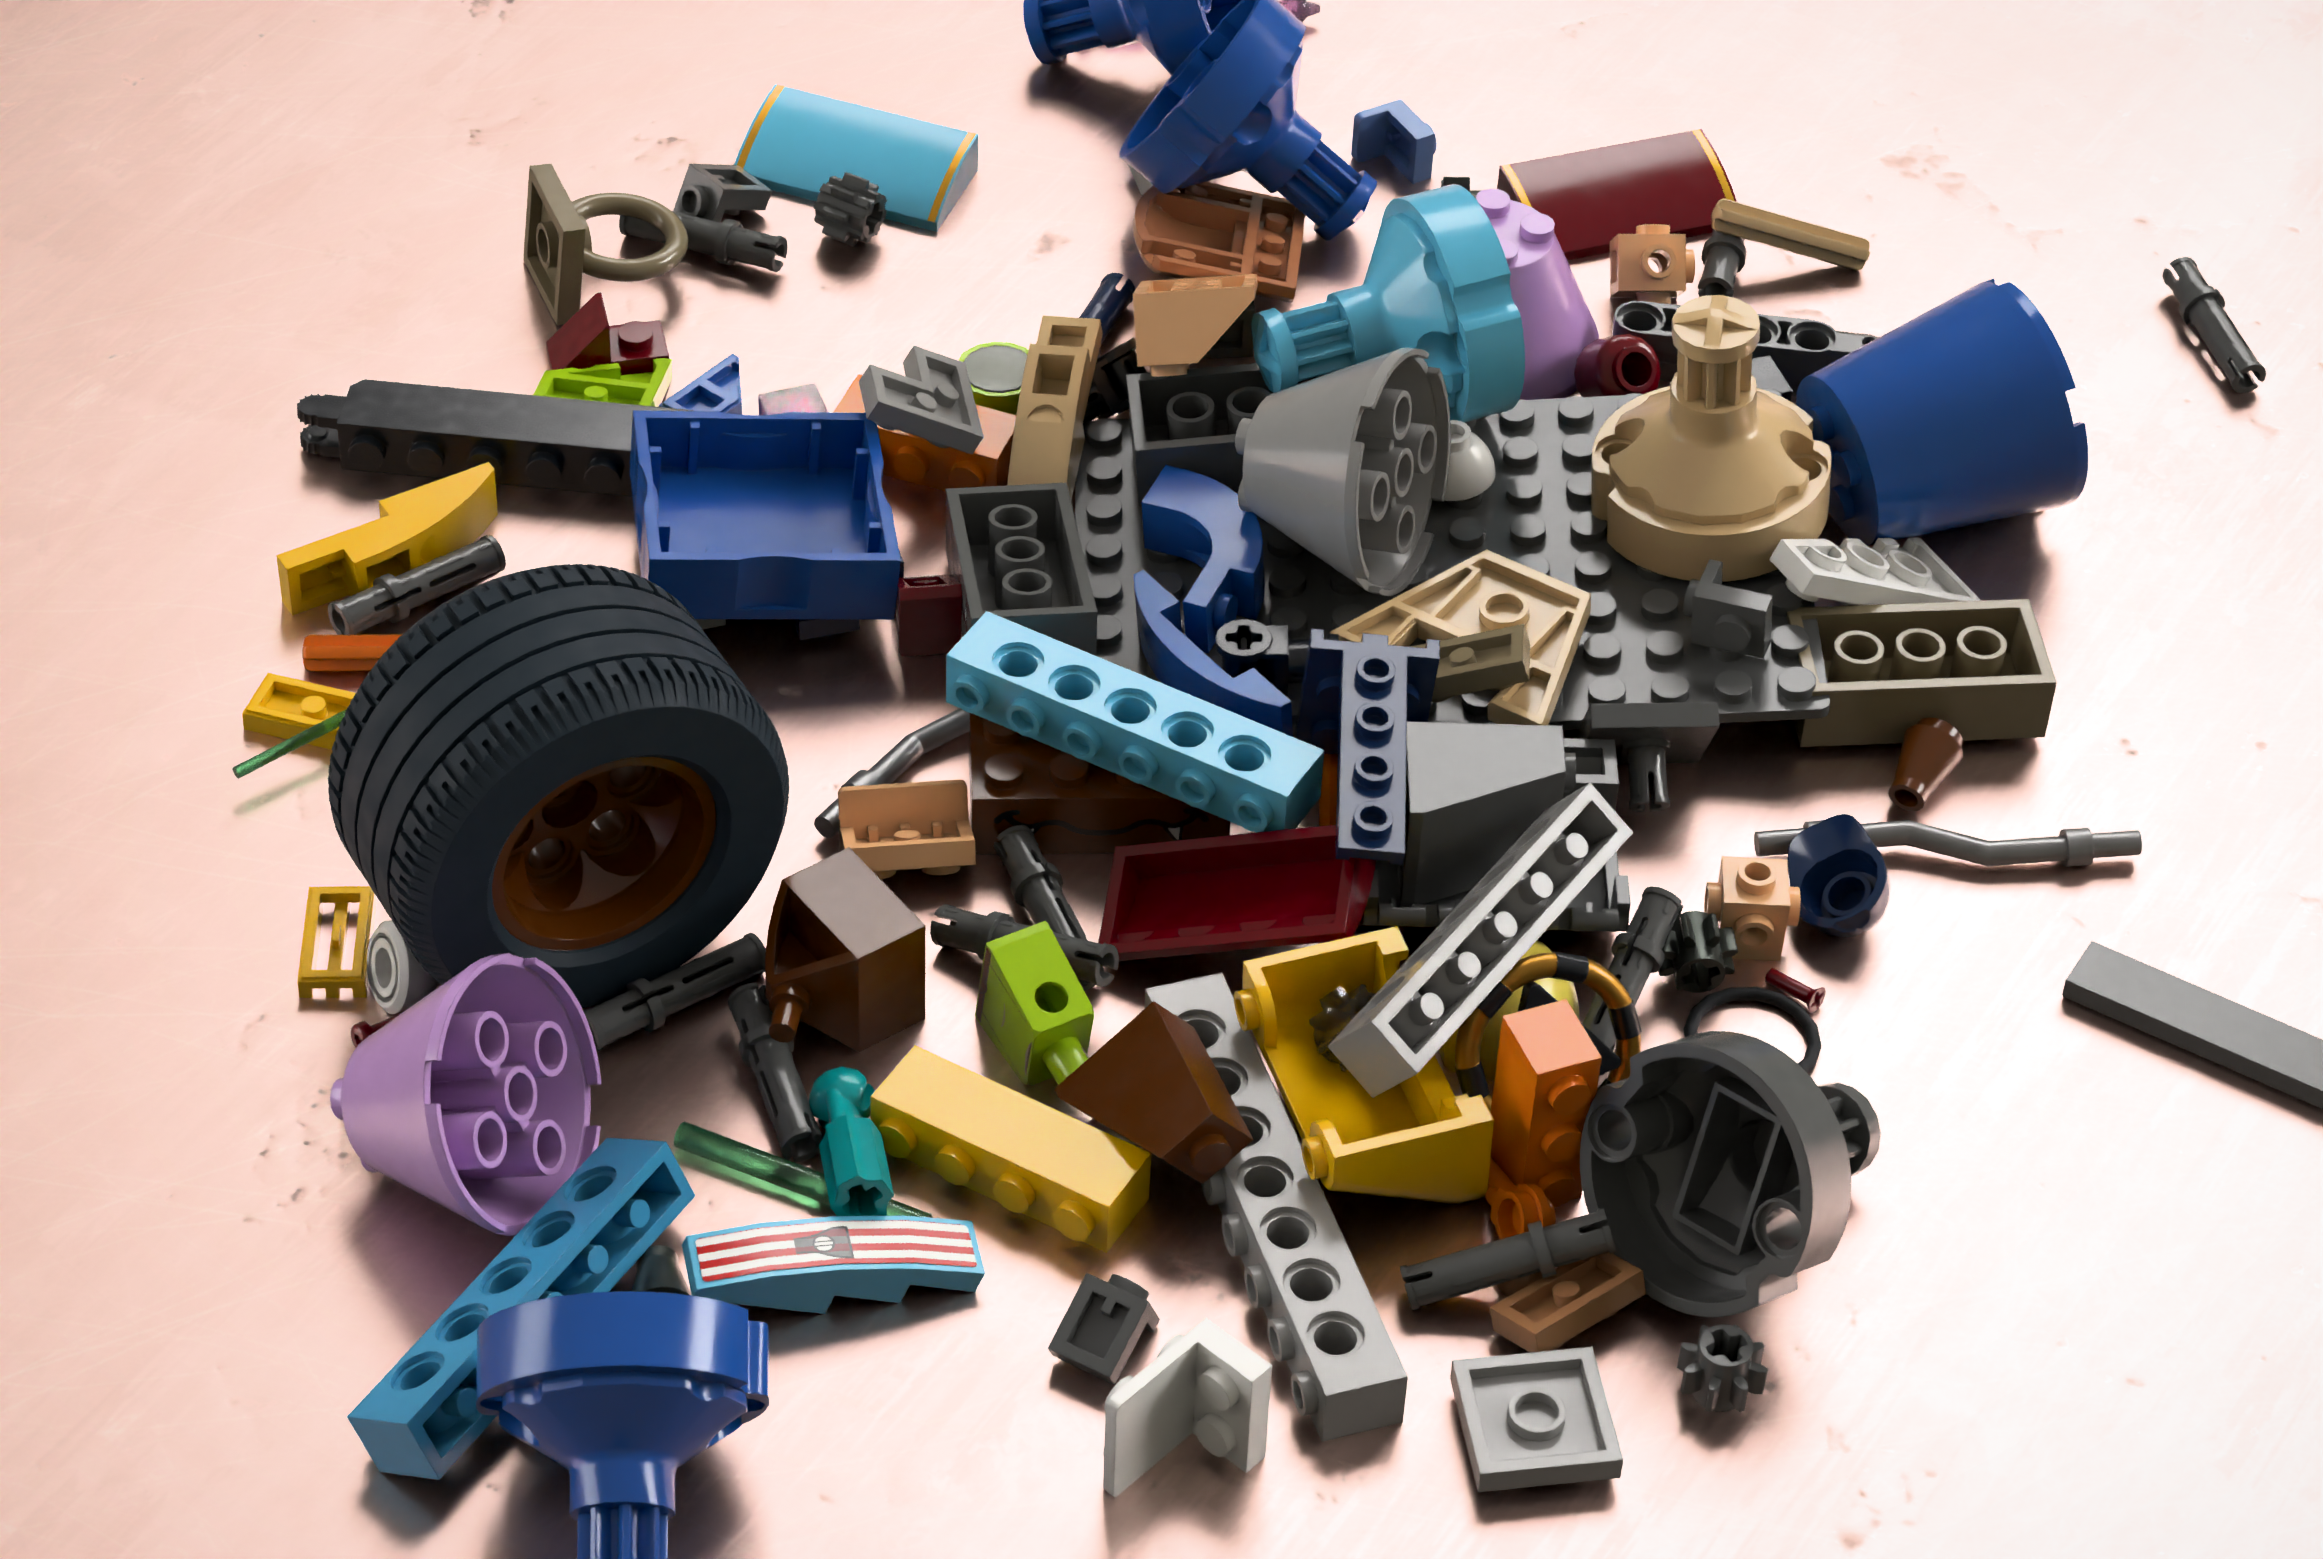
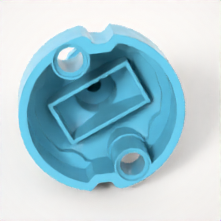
[1251,184,1525,423]

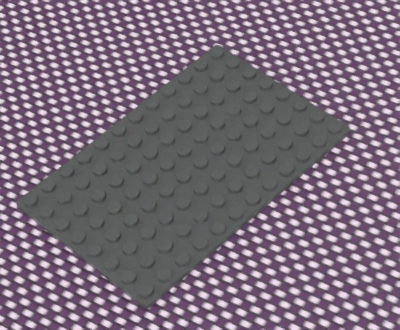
[1075,388,1830,738]

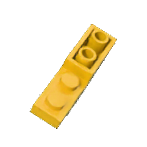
[276,462,498,616]

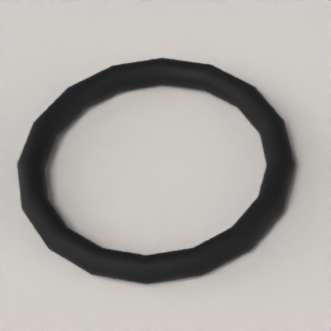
[1683,987,1822,1073]

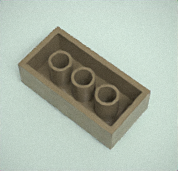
[1786,599,2057,747]

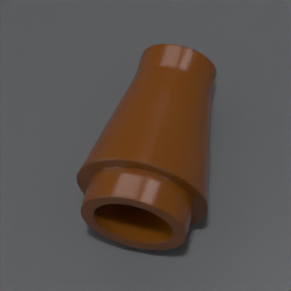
[1888,717,1963,811]

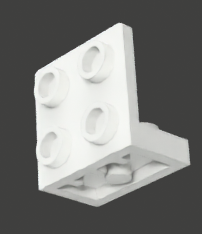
[1103,1317,1272,1497]

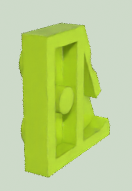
[533,358,672,407]

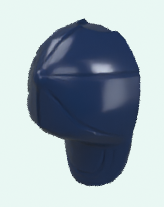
[1788,814,1891,937]

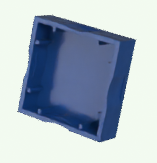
[629,410,901,620]

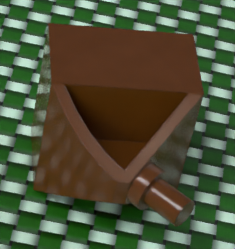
[765,847,926,1052]

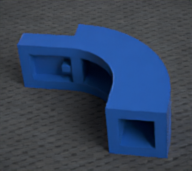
[1141,465,1265,653]

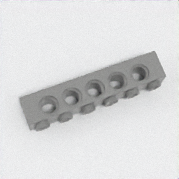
[1327,783,1633,1098]

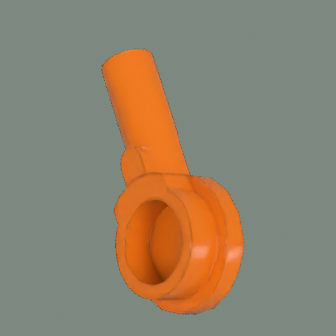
[1485,1157,1556,1239]

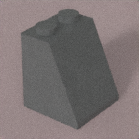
[1399,721,1576,907]

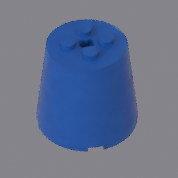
[1796,278,2089,546]

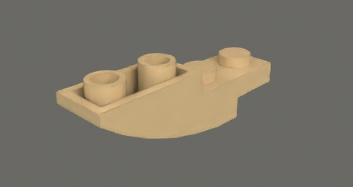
[1007,315,1103,499]

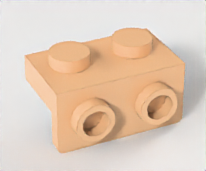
[837,779,976,879]

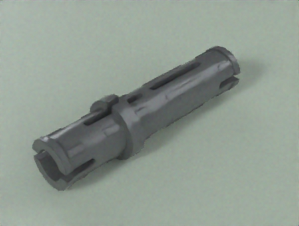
[619,211,788,273]
[2162,257,2267,393]
[328,535,506,635]
[994,825,1104,991]
[1582,886,1683,1076]
[930,904,1119,987]
[583,932,766,1051]
[728,983,823,1162]
[1400,1208,1617,1311]

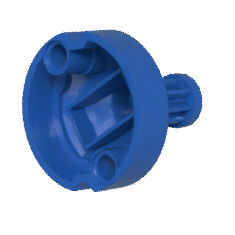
[1023,0,1241,75]
[1119,0,1377,241]
[476,1291,770,1559]

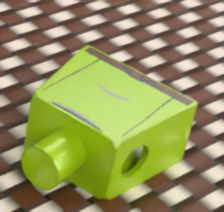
[975,920,1094,1086]

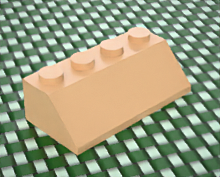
[1133,274,1258,377]

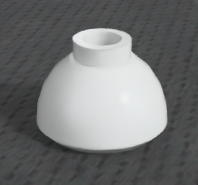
[1444,420,1495,501]
[367,920,439,1014]

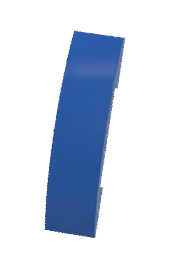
[1133,569,1293,737]

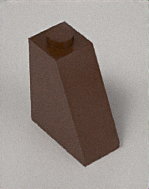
[1055,1001,1254,1184]

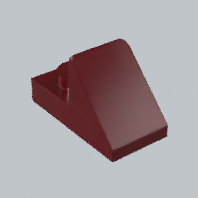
[546,292,669,375]
[896,574,962,657]

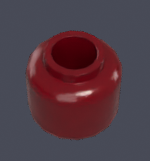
[1574,334,1661,397]

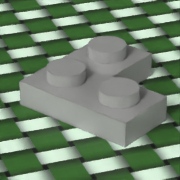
[859,345,984,454]

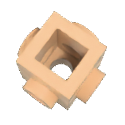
[1610,224,1695,304]
[1704,856,1801,961]

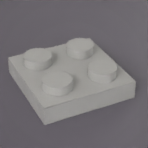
[1450,1347,1624,1492]

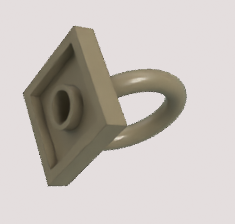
[523,163,688,326]

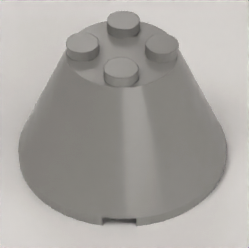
[1235,347,1451,596]

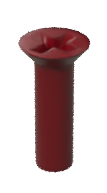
[1765,968,1826,1013]

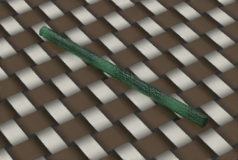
[232,709,347,779]

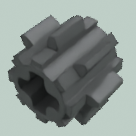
[813,172,887,247]

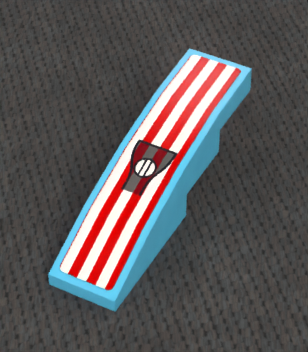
[682,1216,985,1314]

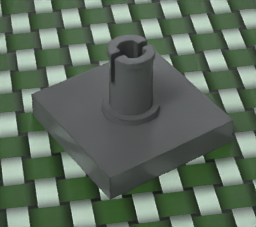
[1574,702,1720,812]

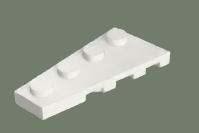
[1769,538,1981,606]

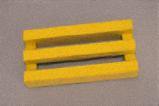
[297,886,377,998]

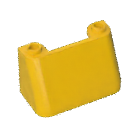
[1234,926,1494,1204]

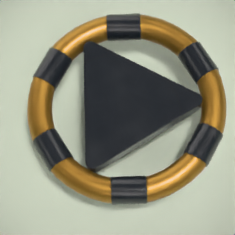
[1455,951,1642,1111]

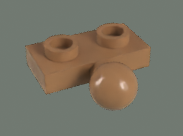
[1490,1253,1646,1352]

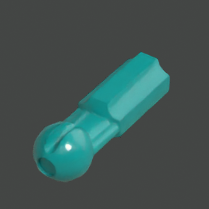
[809,1067,894,1216]

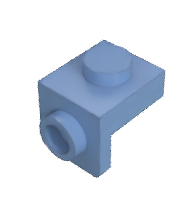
[1351,99,1437,184]

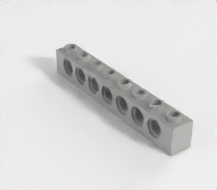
[1145,973,1408,1441]

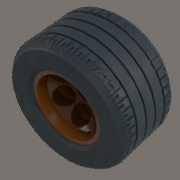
[328,564,790,1009]

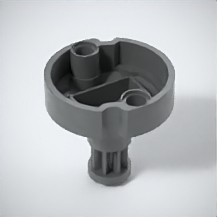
[1580,1031,1881,1317]

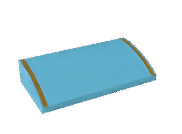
[734,84,979,232]

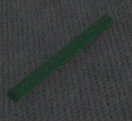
[674,1121,933,1218]

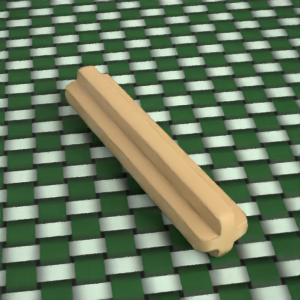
[1711,198,1870,271]

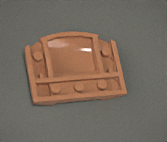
[1133,182,1306,303]

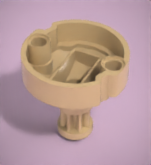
[1591,295,1831,582]

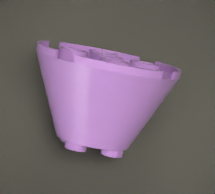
[1476,188,1599,400]
[330,953,602,1236]

